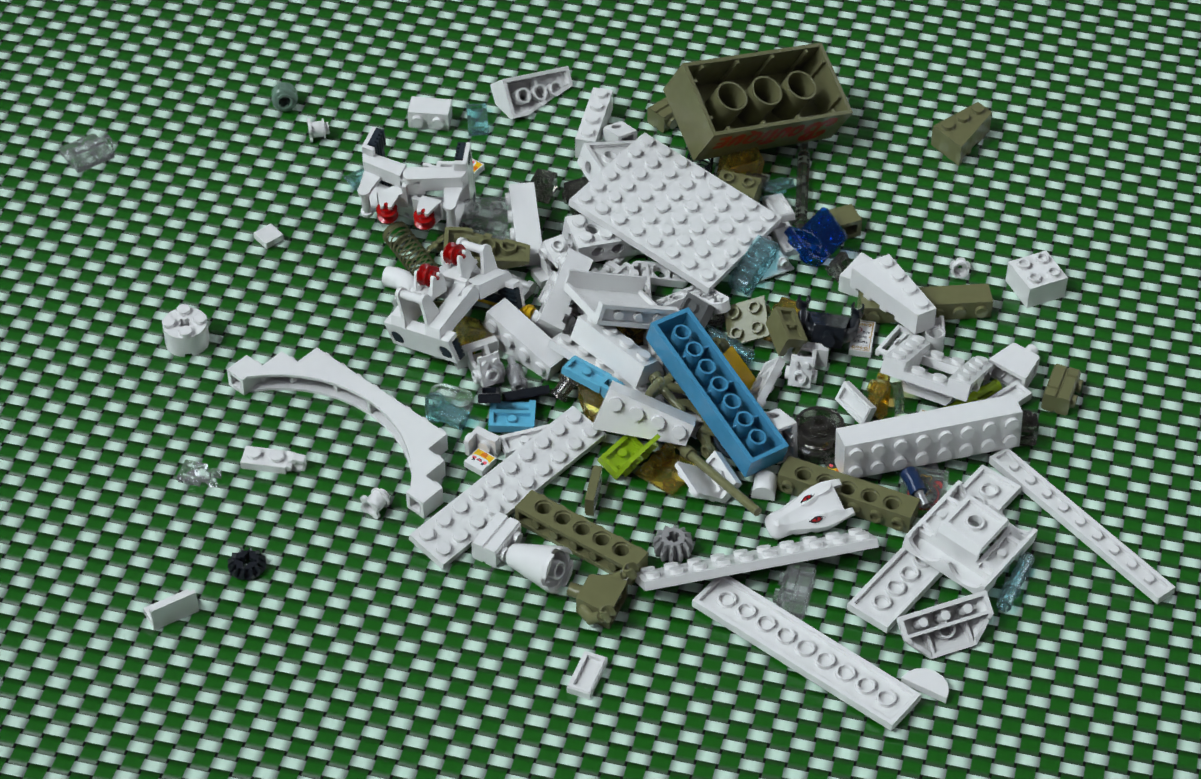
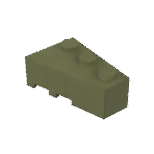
[931,102,992,166]

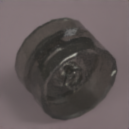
[795,406,845,465]

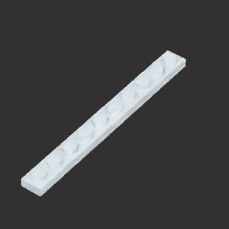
[989,448,1176,604]

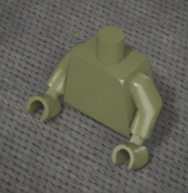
[567,561,639,629]

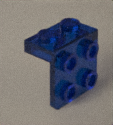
[784,207,848,266]

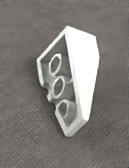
[490,66,573,119]

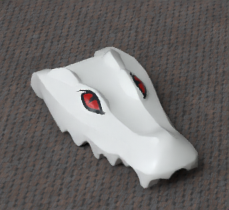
[765,479,855,540]

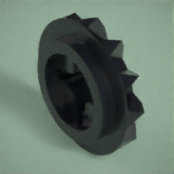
[228,547,266,580]

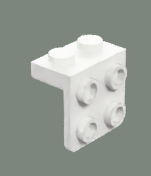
[674,450,742,504]

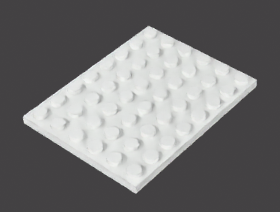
[568,132,782,294]

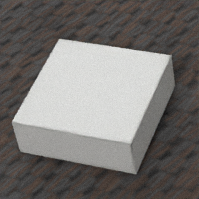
[254,224,284,249]

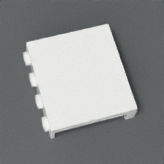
[563,269,680,329]

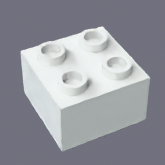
[1005,250,1068,308]

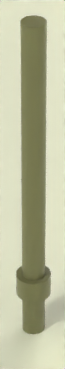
[672,444,762,516]

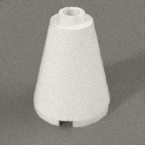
[505,543,574,594]

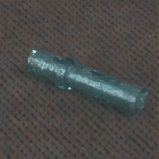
[705,323,755,364]
[996,552,1035,612]

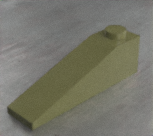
[443,227,530,270]

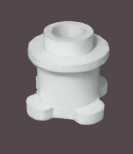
[307,118,330,143]
[360,488,390,519]

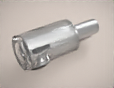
[506,356,528,391]

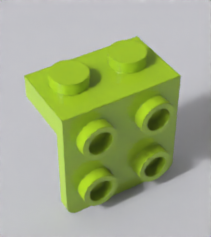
[597,434,661,480]

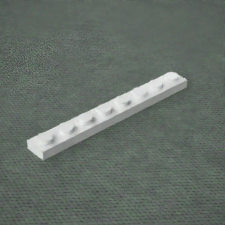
[547,332,703,439]

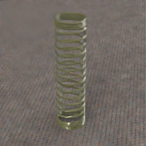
[383,221,445,307]

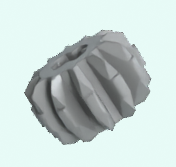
[653,525,694,564]

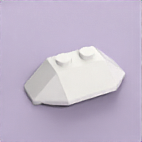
[896,590,994,659]

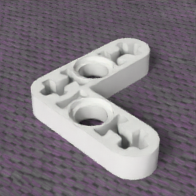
[628,261,689,299]
[656,285,731,314]

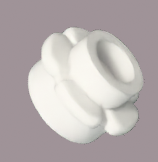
[949,257,971,278]

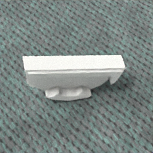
[901,668,949,704]

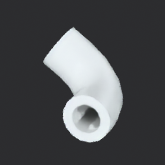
[382,266,414,308]

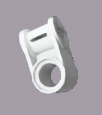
[920,315,946,352]

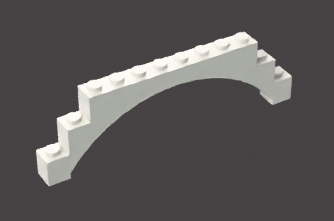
[227,347,448,519]

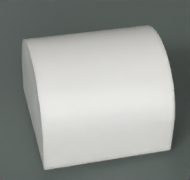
[751,470,777,501]

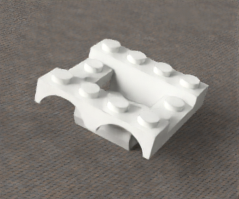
[880,335,994,406]
[902,480,1038,594]

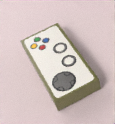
[585,465,602,516]

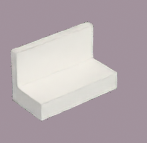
[143,589,199,631]

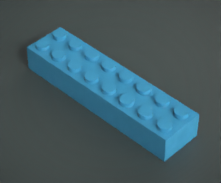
[646,307,789,478]

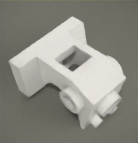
[531,234,571,289]
[454,335,506,387]
[783,342,829,389]

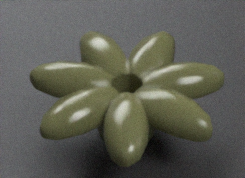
[426,234,444,253]

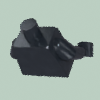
[796,294,865,349]

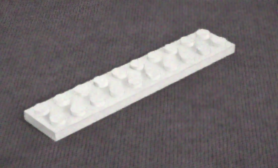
[409,406,606,570]
[847,464,1022,633]
[635,527,879,591]
[692,576,921,732]

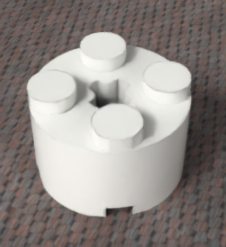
[162,304,209,357]

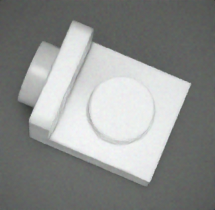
[464,426,501,457]

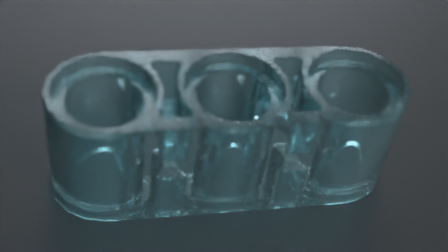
[728,235,780,296]

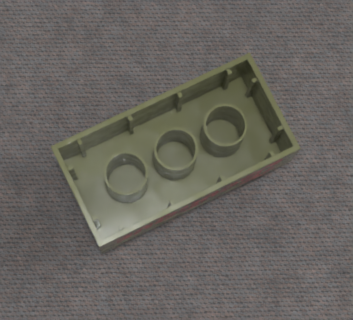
[663,42,853,161]

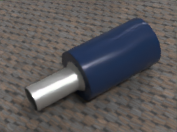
[900,466,930,509]

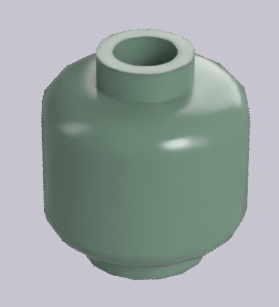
[271,82,298,112]

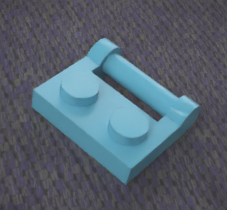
[488,400,536,432]

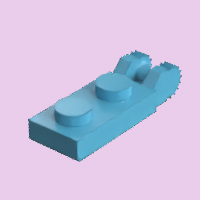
[561,355,625,398]

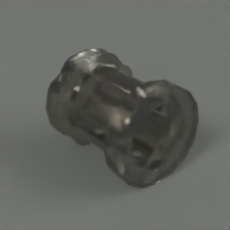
[550,374,579,403]

